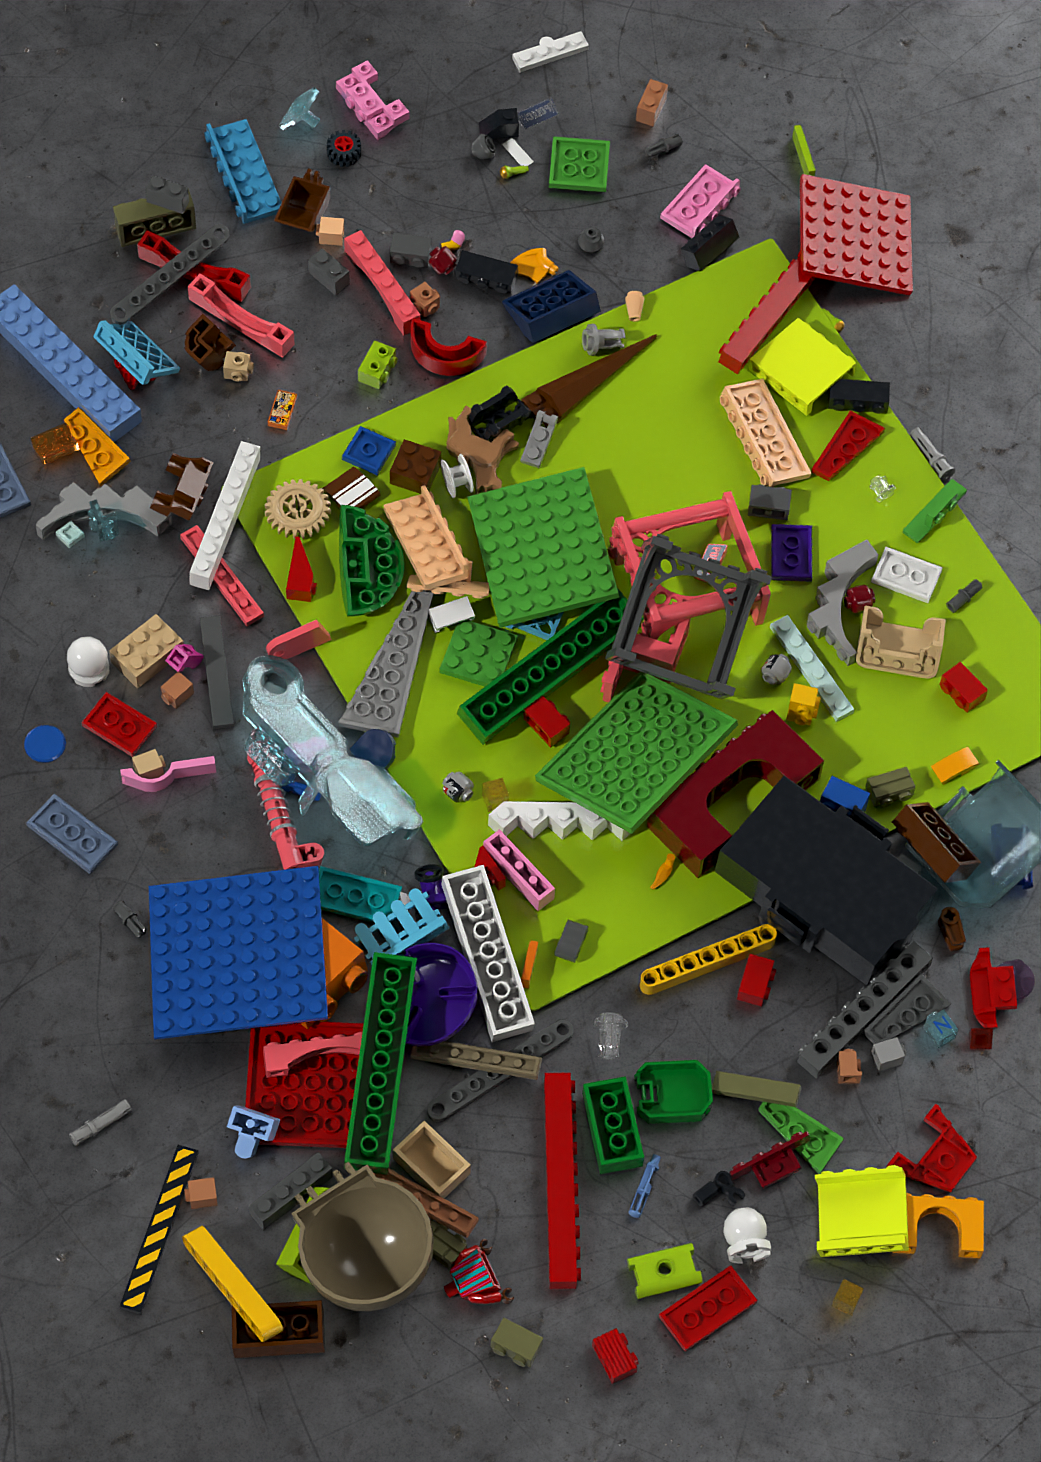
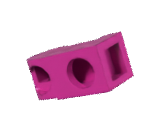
[165,644,204,672]

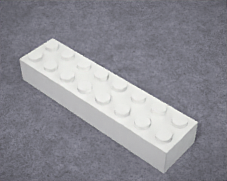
[441,865,535,1042]

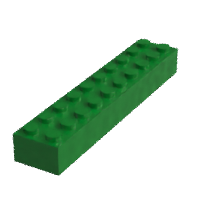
[457,588,644,745]
[344,952,417,1175]

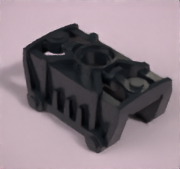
[468,386,533,442]

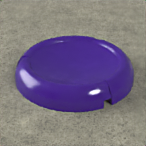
[398,943,478,1047]

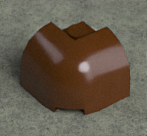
[184,314,236,371]

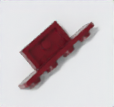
[730,1131,811,1189]

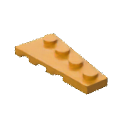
[63,407,131,487]

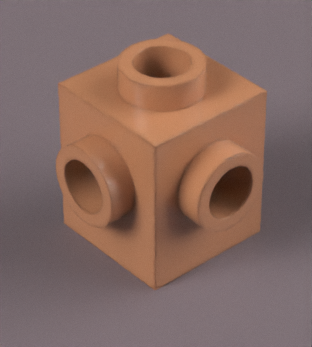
[410,282,440,318]

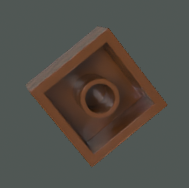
[390,439,442,494]

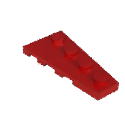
[811,410,885,481]

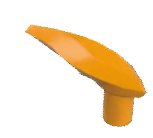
[650,853,675,889]

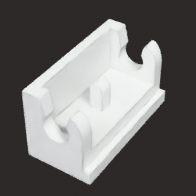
[428,596,475,633]

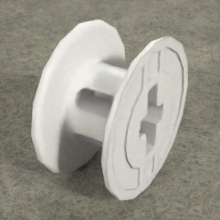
[441,454,474,498]

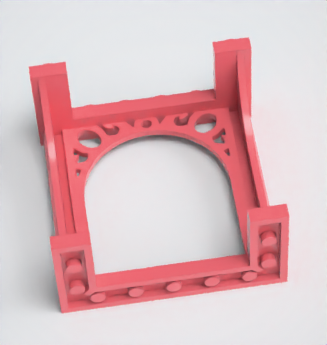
[608,491,771,640]

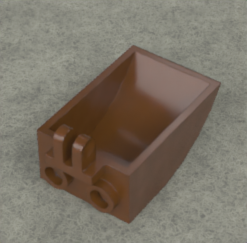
[274,168,330,232]

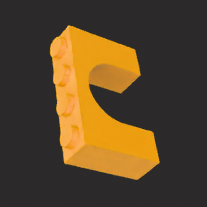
[892,1193,984,1259]

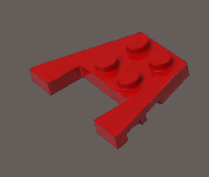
[886,1104,977,1192]

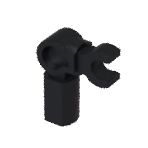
[693,1171,745,1206]

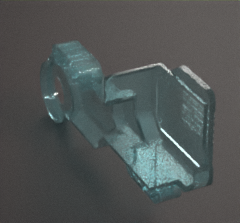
[243,655,423,846]

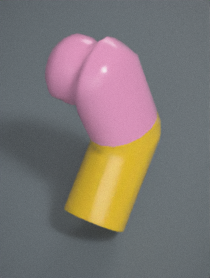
[440,230,465,251]

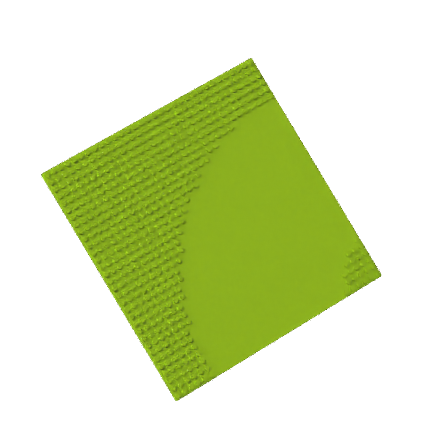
[221,238,1041,1011]

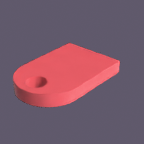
[266,620,332,660]

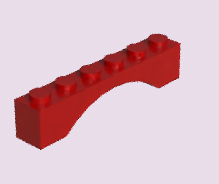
[137,230,251,302]

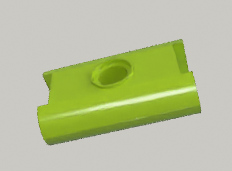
[627,1243,703,1299]

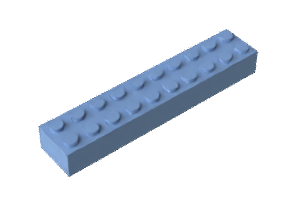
[0,284,142,442]

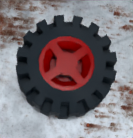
[327,130,361,167]

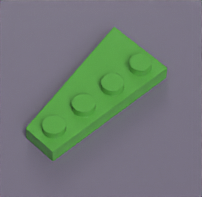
[758,1102,844,1174]

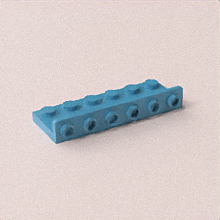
[204,119,282,224]

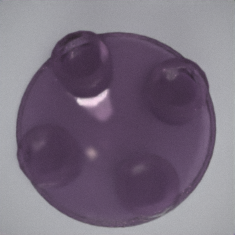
[997,959,1035,1000]

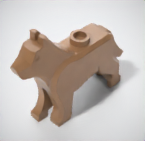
[446,406,519,494]

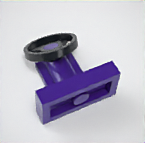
[415,864,449,914]

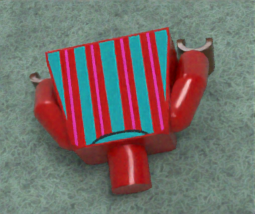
[444,1239,514,1304]

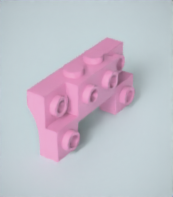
[336,60,409,140]

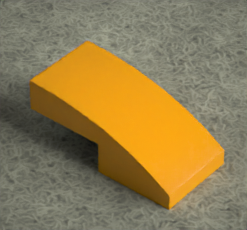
[931,747,979,785]

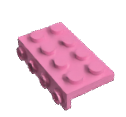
[660,164,741,238]

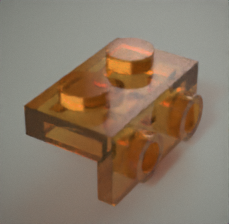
[30,423,80,465]

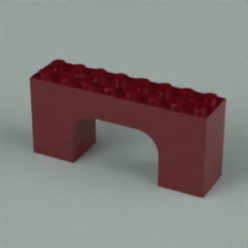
[647,710,824,878]

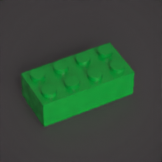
[582,1076,644,1174]

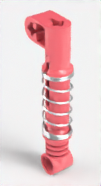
[247,739,324,870]

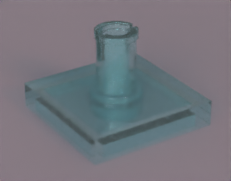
[279,87,320,131]

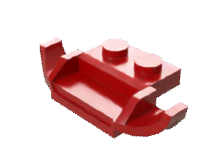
[969,947,1017,1029]

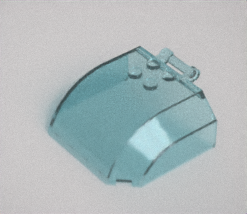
[904,760,1041,908]

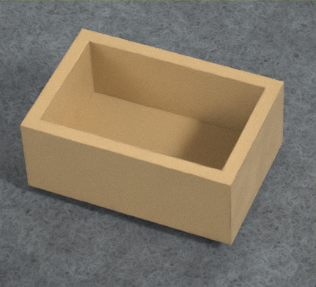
[109,614,184,689]
[393,1121,471,1198]

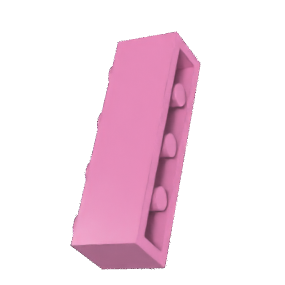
[483,829,555,911]

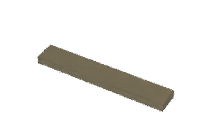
[411,1041,542,1080]

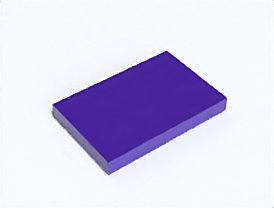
[771,524,812,582]

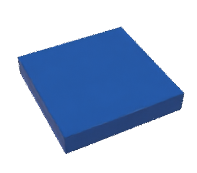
[342,426,396,475]

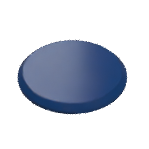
[24,725,66,763]

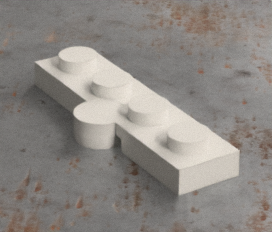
[512,31,589,72]

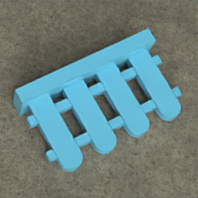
[354,888,449,965]

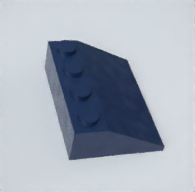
[502,270,601,343]

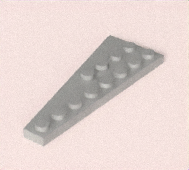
[339,590,434,738]

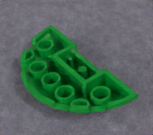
[339,505,405,616]

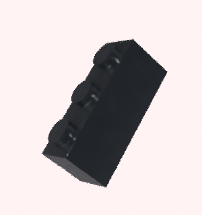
[681,215,740,271]
[455,250,519,294]
[828,379,890,414]

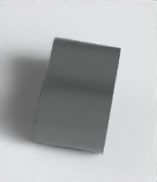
[555,919,589,963]

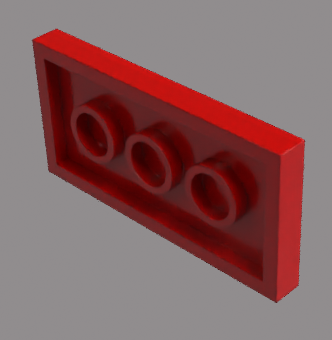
[659,1265,758,1352]

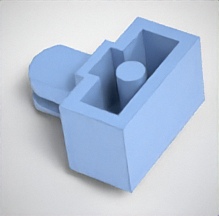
[227,1106,281,1159]

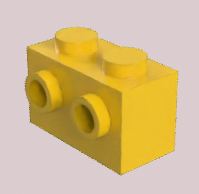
[786,683,821,725]

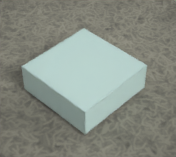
[56,521,85,548]

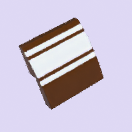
[322,466,381,510]

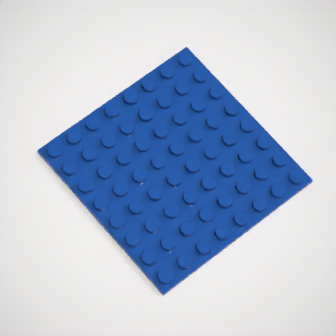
[149,866,328,1040]

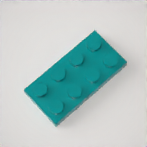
[319,866,402,925]

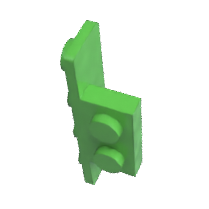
[903,479,967,543]

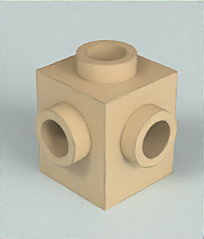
[223,351,254,382]

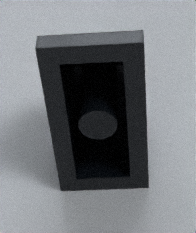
[479,108,519,139]

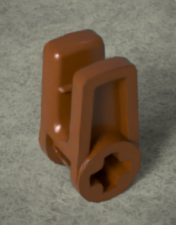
[938,907,966,951]

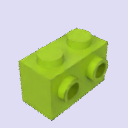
[358,340,398,389]

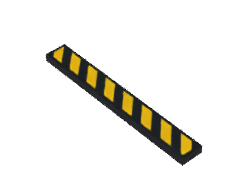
[120,1145,199,1315]

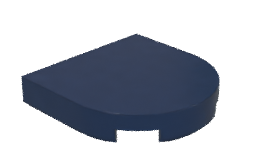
[349,729,396,779]

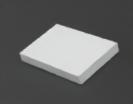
[871,547,943,603]

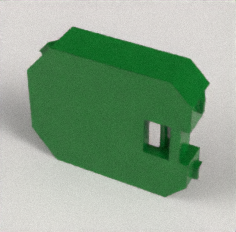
[634,1060,713,1124]

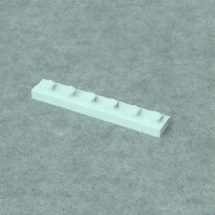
[770,615,854,722]

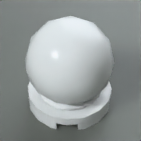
[67,637,110,687]
[723,1207,772,1264]

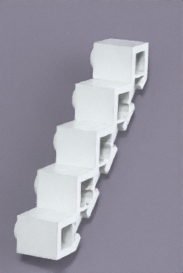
[488,801,631,841]

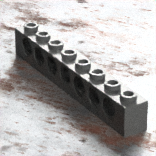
[797,941,933,1079]

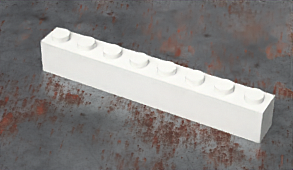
[189,441,260,590]

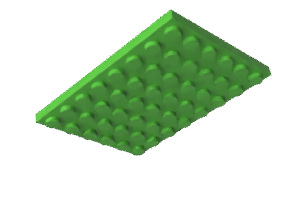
[467,467,619,628]
[535,671,738,834]

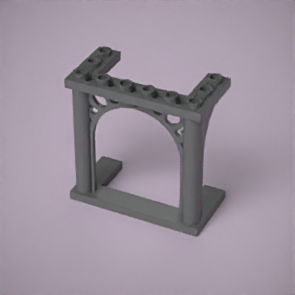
[605,534,772,699]

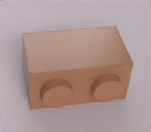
[636,79,668,127]

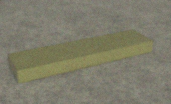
[712,1071,801,1107]

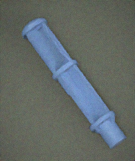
[628,1154,661,1218]

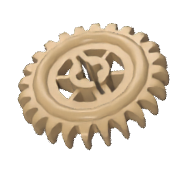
[265,479,331,539]

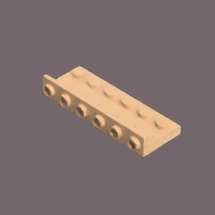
[720,379,812,487]
[384,485,470,591]

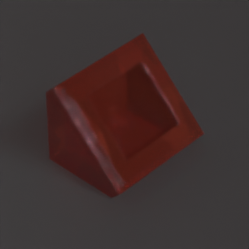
[969,1028,993,1049]

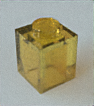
[482,778,509,812]
[832,1279,864,1316]

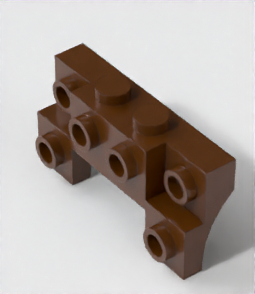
[150,453,214,521]

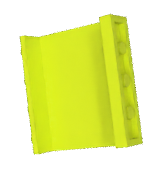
[749,318,856,416]
[815,1165,909,1257]

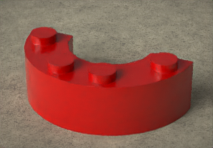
[410,318,487,376]

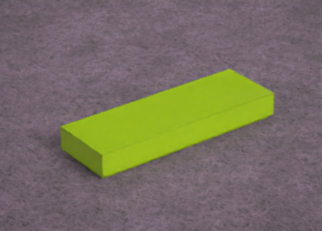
[792,125,816,176]

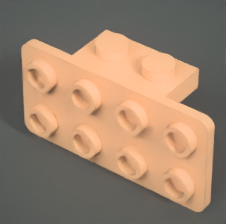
[407,561,490,599]

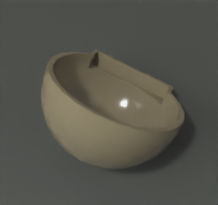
[292,1162,434,1312]

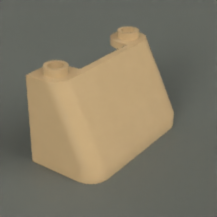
[856,606,946,678]

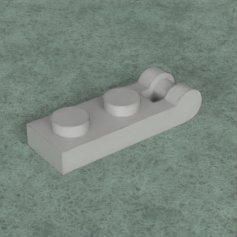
[520,410,558,469]

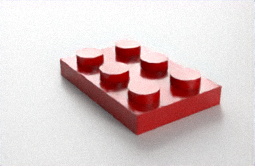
[82,692,157,757]

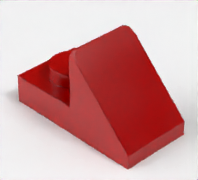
[475,846,506,891]

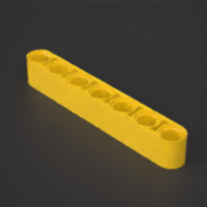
[640,924,777,995]
[182,1225,283,1342]

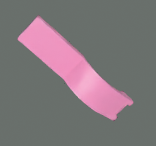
[120,756,216,792]

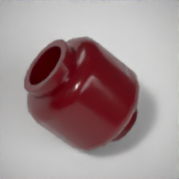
[428,246,457,276]
[844,585,875,613]

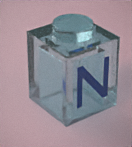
[924,1009,959,1048]

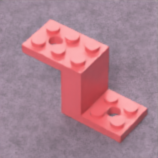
[600,618,691,703]

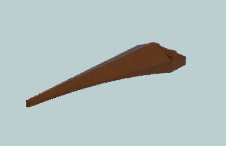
[521,334,657,428]

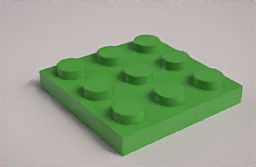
[549,136,610,192]
[440,620,518,687]

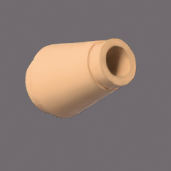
[625,291,645,322]

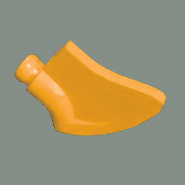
[510,248,559,284]

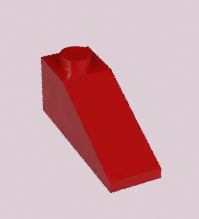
[286,537,317,602]

